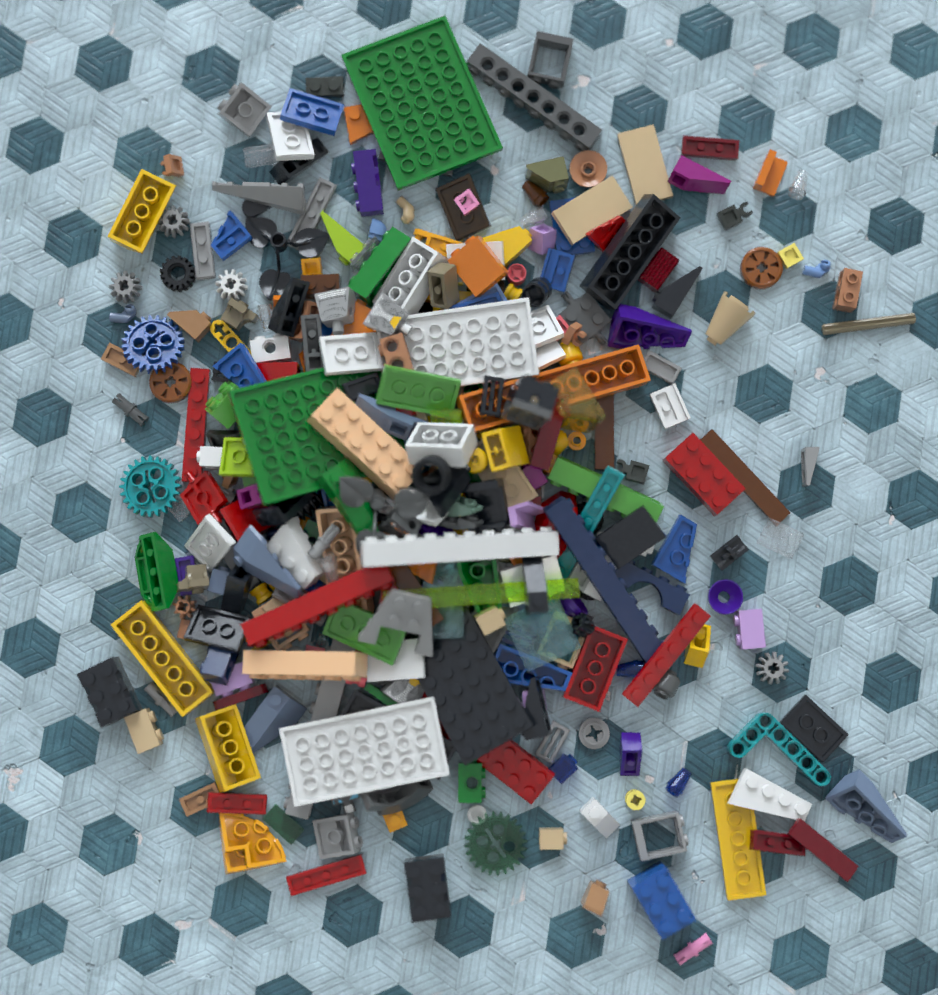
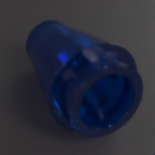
[616,659,644,678]
[665,768,692,798]

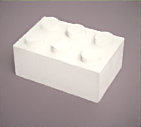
[405,422,477,468]

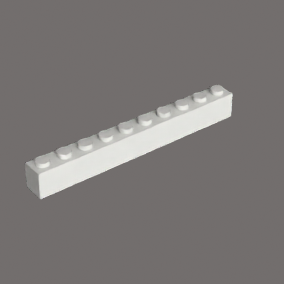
[360,526,559,567]

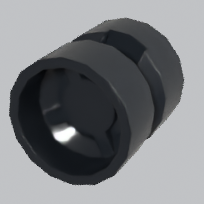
[522,277,552,307]

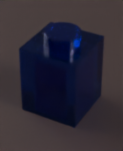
[548,753,578,784]

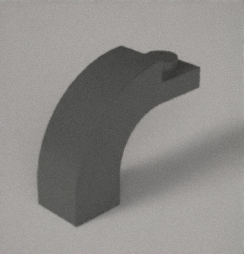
[360,779,434,815]

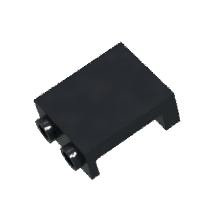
[462,478,510,534]
[252,492,314,526]

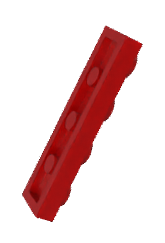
[286,854,367,896]

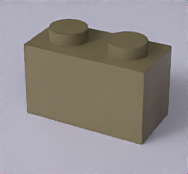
[427,262,460,309]

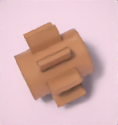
[173,595,197,619]

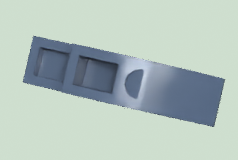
[355,393,430,440]

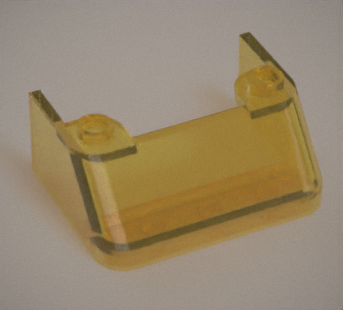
[549,367,605,433]

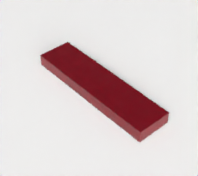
[529,392,570,471]
[787,818,859,882]

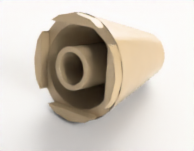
[705,291,756,346]

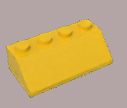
[107,169,176,254]
[194,704,261,792]

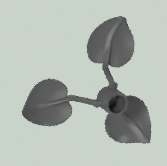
[339,476,430,555]

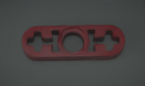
[212,683,269,711]

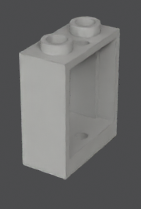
[631,810,689,861]

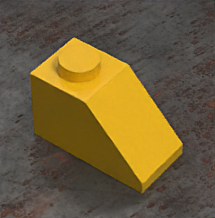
[684,624,711,668]

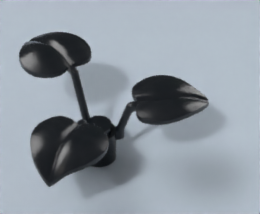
[245,216,329,301]

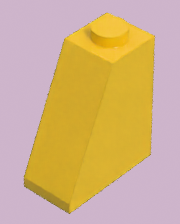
[483,226,532,268]

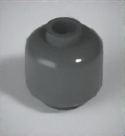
[653,669,680,700]

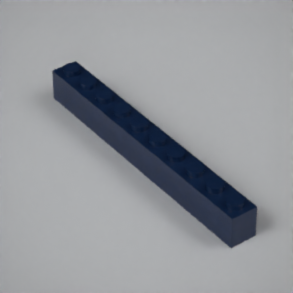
[542,496,664,664]

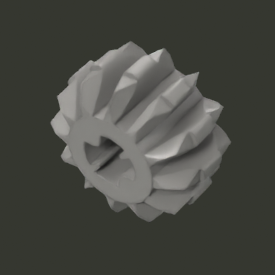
[158,205,190,238]
[109,271,142,304]
[755,652,789,685]

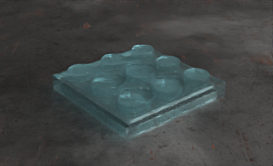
[504,594,581,672]

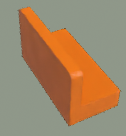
[753,149,788,196]

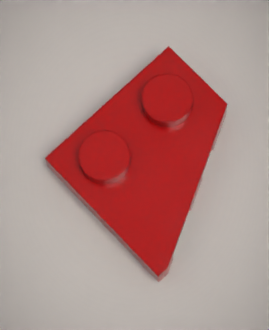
[585,216,625,252]

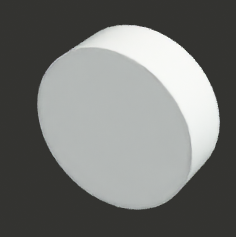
[467,804,487,825]

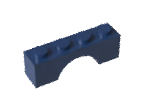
[615,560,690,615]

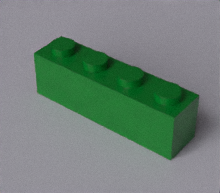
[348,226,411,309]

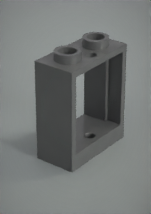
[527,31,574,89]

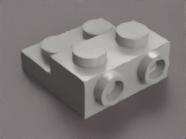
[217,82,272,137]
[313,812,363,859]

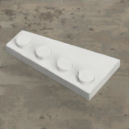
[727,768,812,822]

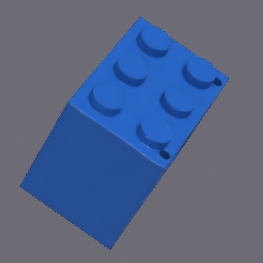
[627,861,697,940]

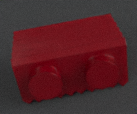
[638,247,680,293]

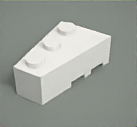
[266,516,327,589]

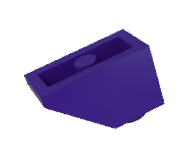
[620,732,642,776]

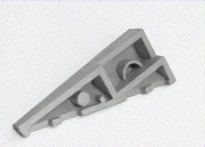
[212,181,306,216]

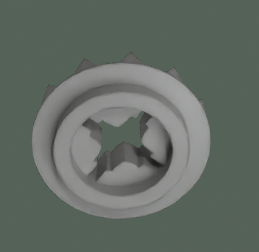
[579,718,610,749]

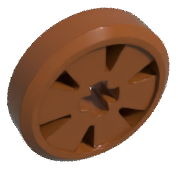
[740,247,783,289]
[149,362,192,404]

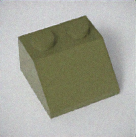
[525,156,569,194]

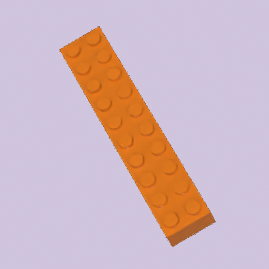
[456,344,651,434]

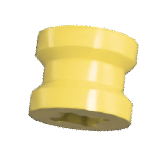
[625,789,646,810]

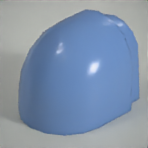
[366,218,387,245]

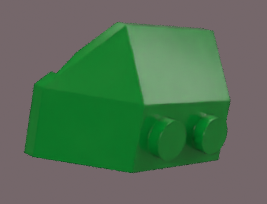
[135,532,178,612]

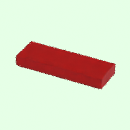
[206,792,267,815]

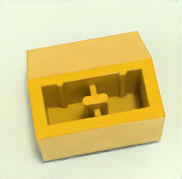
[482,425,530,473]

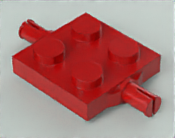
[180,470,228,525]

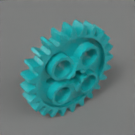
[119,455,183,518]

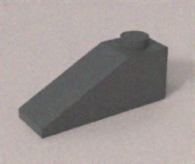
[300,314,323,372]

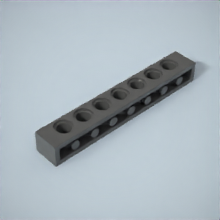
[467,43,602,152]

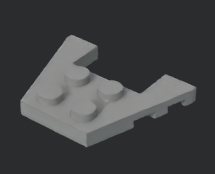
[357,589,433,657]

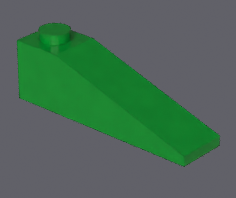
[317,457,379,535]
[456,559,504,620]

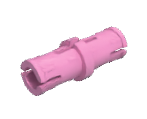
[674,933,713,966]

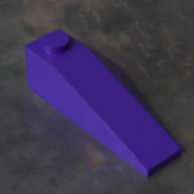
[607,304,692,349]

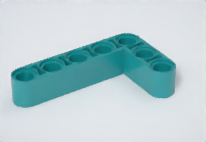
[727,712,831,786]

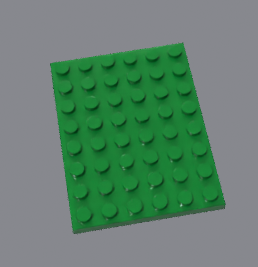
[341,15,503,191]
[228,367,406,506]

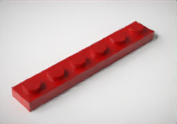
[182,368,211,482]
[622,603,711,707]

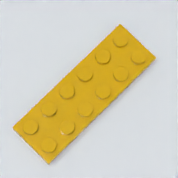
[710,778,766,901]

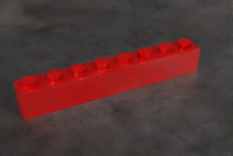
[240,566,396,649]

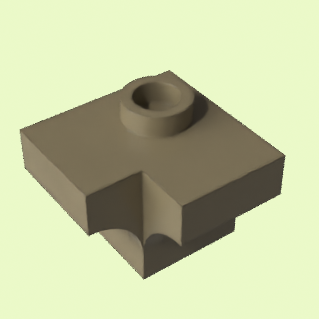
[220,297,259,332]
[177,564,209,594]

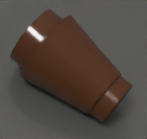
[521,180,549,208]

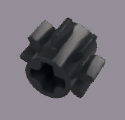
[571,612,595,638]

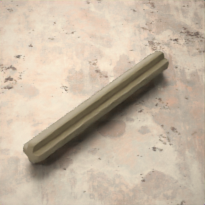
[822,313,916,335]

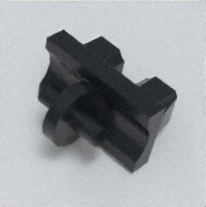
[710,535,749,571]

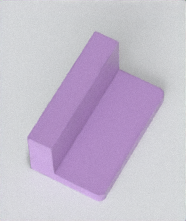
[508,501,544,531]

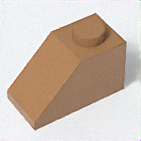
[167,310,212,343]
[580,879,610,916]

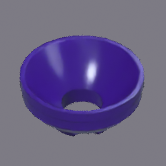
[708,579,743,615]
[559,586,588,617]

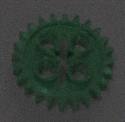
[464,811,527,876]

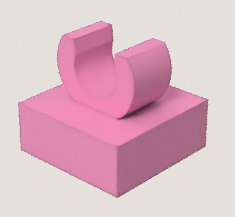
[454,189,480,216]

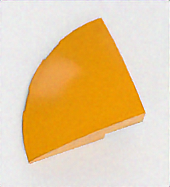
[219,813,286,875]

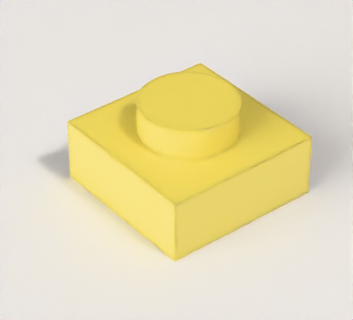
[777,243,804,269]

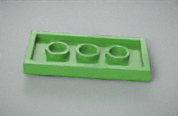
[375,364,461,418]
[322,605,407,666]

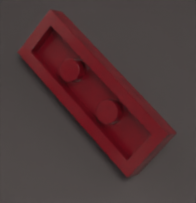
[681,135,739,161]
[749,830,806,856]

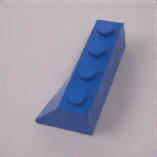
[495,644,572,691]

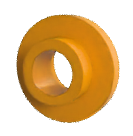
[568,431,586,451]

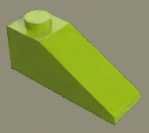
[320,210,367,268]

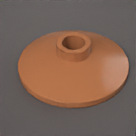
[570,150,607,187]

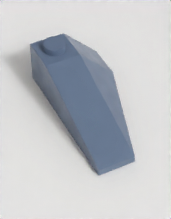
[233,525,301,599]
[244,685,307,753]
[825,769,907,843]

